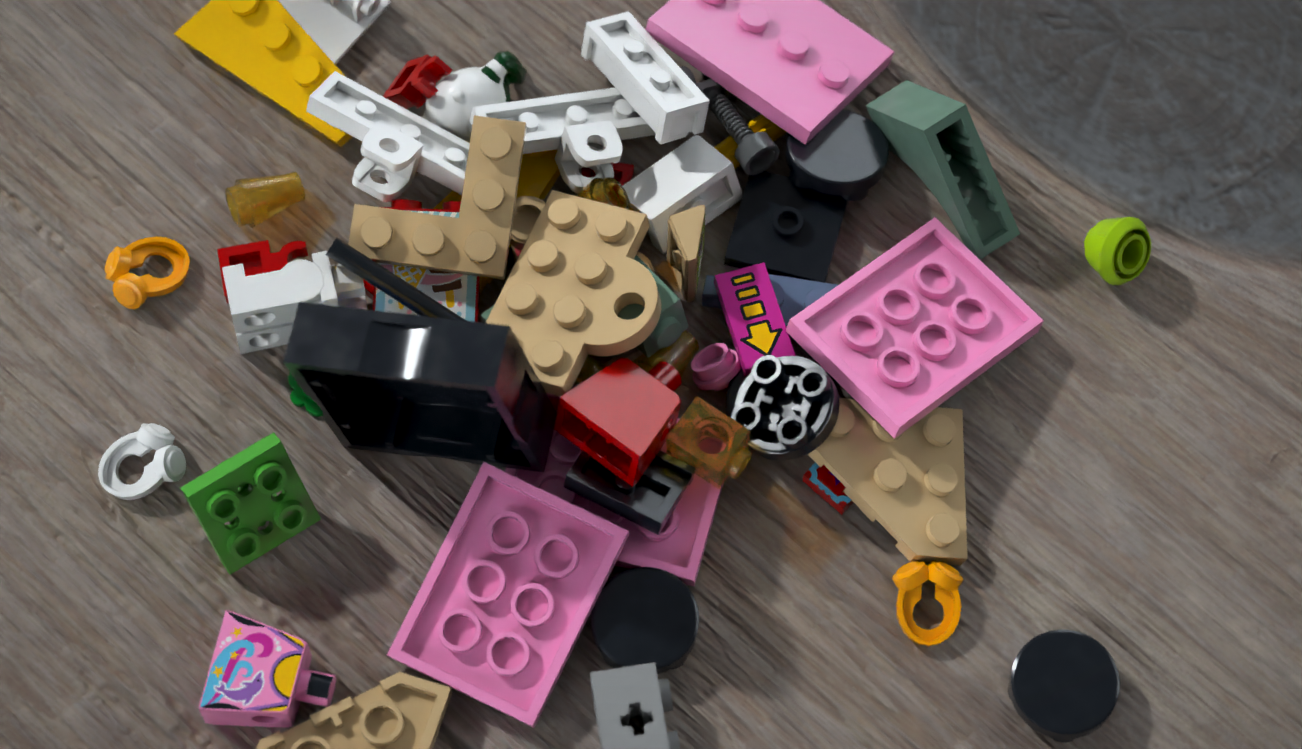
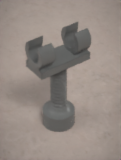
[680,66,780,175]

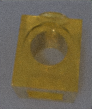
[666,396,752,489]

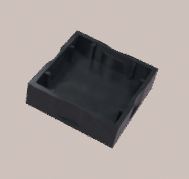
[283,302,557,472]

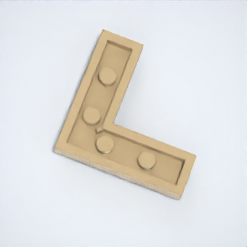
[348,115,527,280]

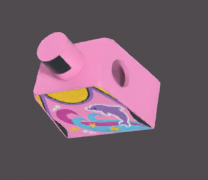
[198,610,336,728]

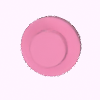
[691,343,741,391]

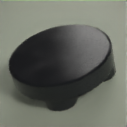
[785,109,889,202]
[731,355,840,461]
[591,567,699,674]
[1008,629,1120,743]

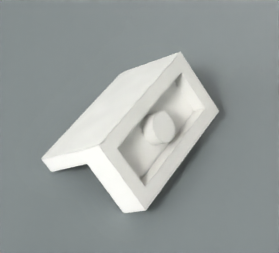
[618,135,743,255]

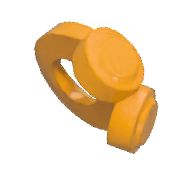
[105,236,190,309]
[892,561,964,646]

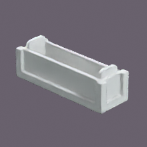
[581,11,710,145]

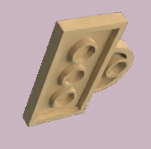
[486,190,661,397]

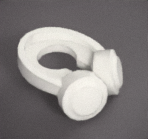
[98,423,186,500]

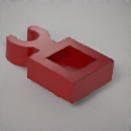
[383,55,452,109]
[217,240,308,304]

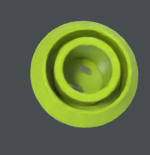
[1084,217,1151,285]

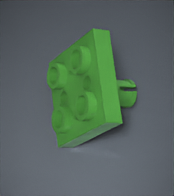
[181,432,321,575]

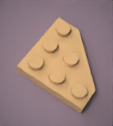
[808,398,968,566]
[256,672,452,749]

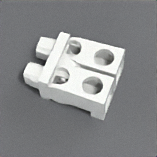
[222,251,367,354]

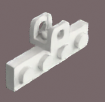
[306,71,470,202]
[470,87,656,193]

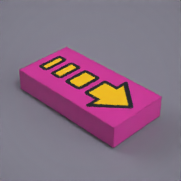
[714,262,796,376]

